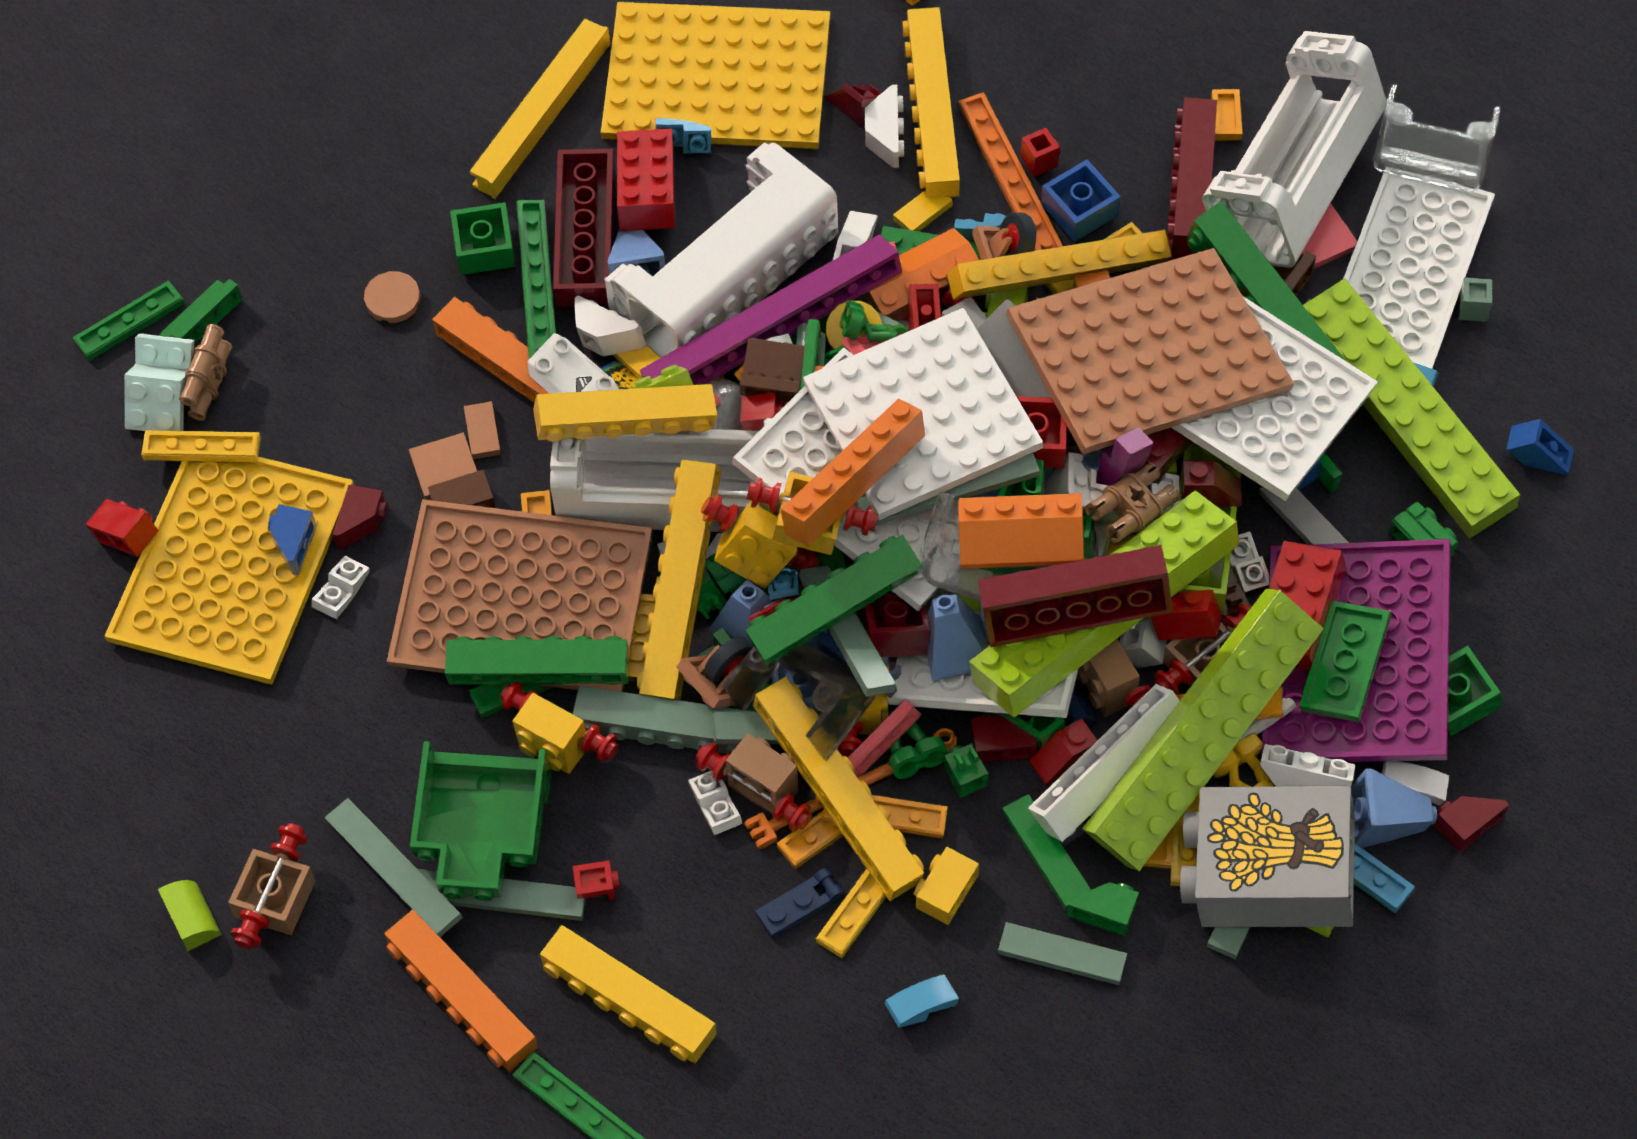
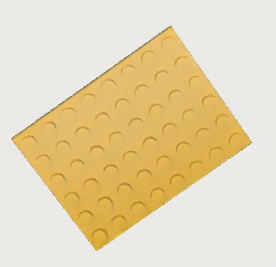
[601,2,830,149]
[104,457,354,685]

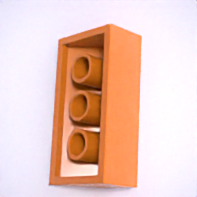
[864,228,979,320]
[958,493,1084,569]

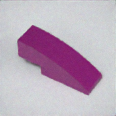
[1096,427,1154,486]

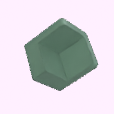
[1458,278,1492,322]

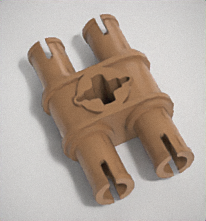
[179,324,233,421]
[1086,463,1180,543]

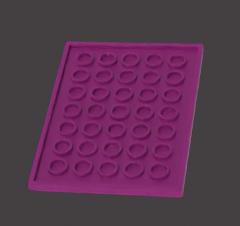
[1261,539,1451,762]

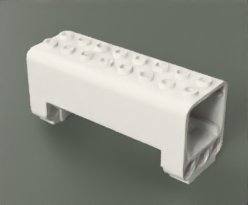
[1202,31,1387,268]
[605,142,838,358]
[550,418,780,532]

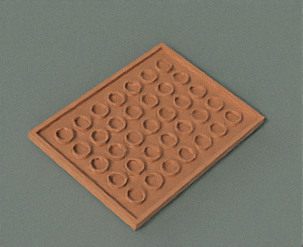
[1006,248,1294,454]
[387,499,653,692]

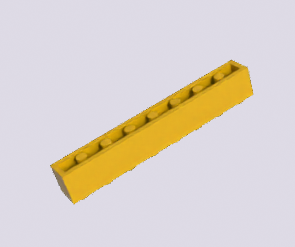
[902,7,960,198]
[947,230,1172,300]
[637,459,722,701]
[753,677,924,901]

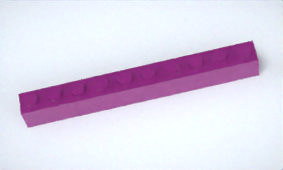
[640,234,902,385]

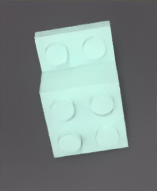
[125,334,194,431]

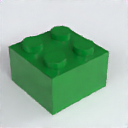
[450,202,516,275]
[1448,646,1503,737]

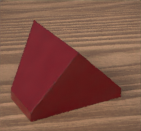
[823,84,882,127]

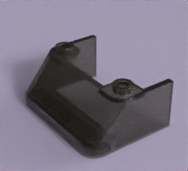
[722,643,876,761]

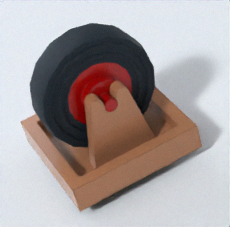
[972,213,1036,260]
[677,637,755,709]

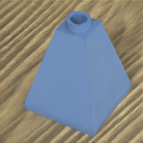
[608,230,666,277]
[709,580,773,665]
[927,594,988,681]
[1351,769,1437,848]

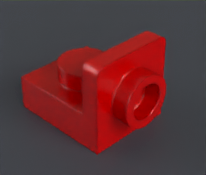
[573,861,620,901]

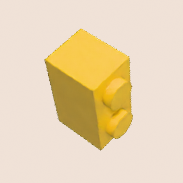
[914,847,979,925]

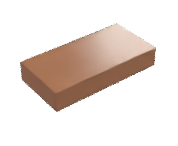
[464,401,501,459]

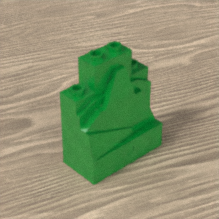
[410,741,552,901]

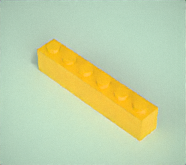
[533,384,717,442]
[540,925,717,1064]

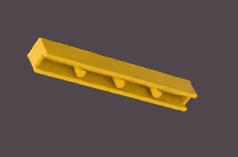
[470,19,610,199]

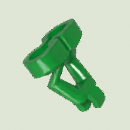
[839,300,909,342]
[888,709,948,779]

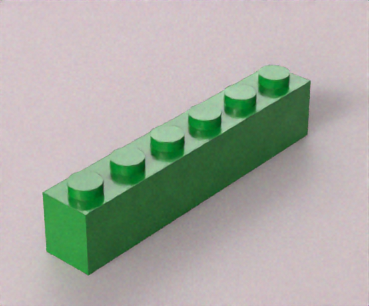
[746,535,922,667]
[445,636,630,684]

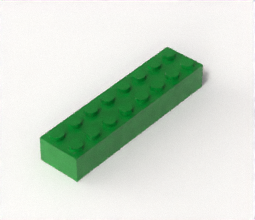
[1187,201,1347,362]

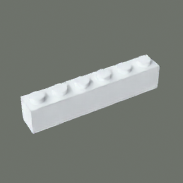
[1028,684,1179,842]

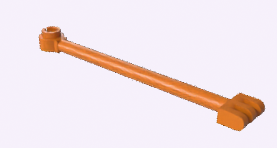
[744,728,957,849]

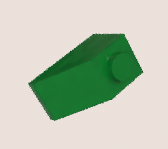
[1066,882,1139,937]

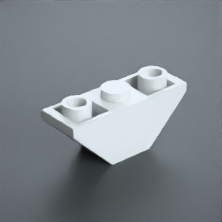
[865,85,904,168]
[574,295,646,356]
[1260,744,1355,787]

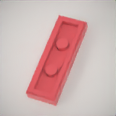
[848,700,921,777]

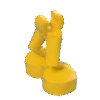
[1213,733,1274,787]

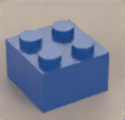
[1041,159,1121,242]

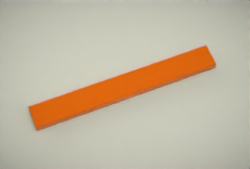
[959,92,1063,251]

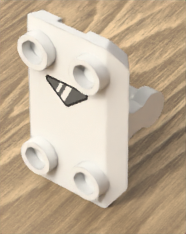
[527,333,619,394]

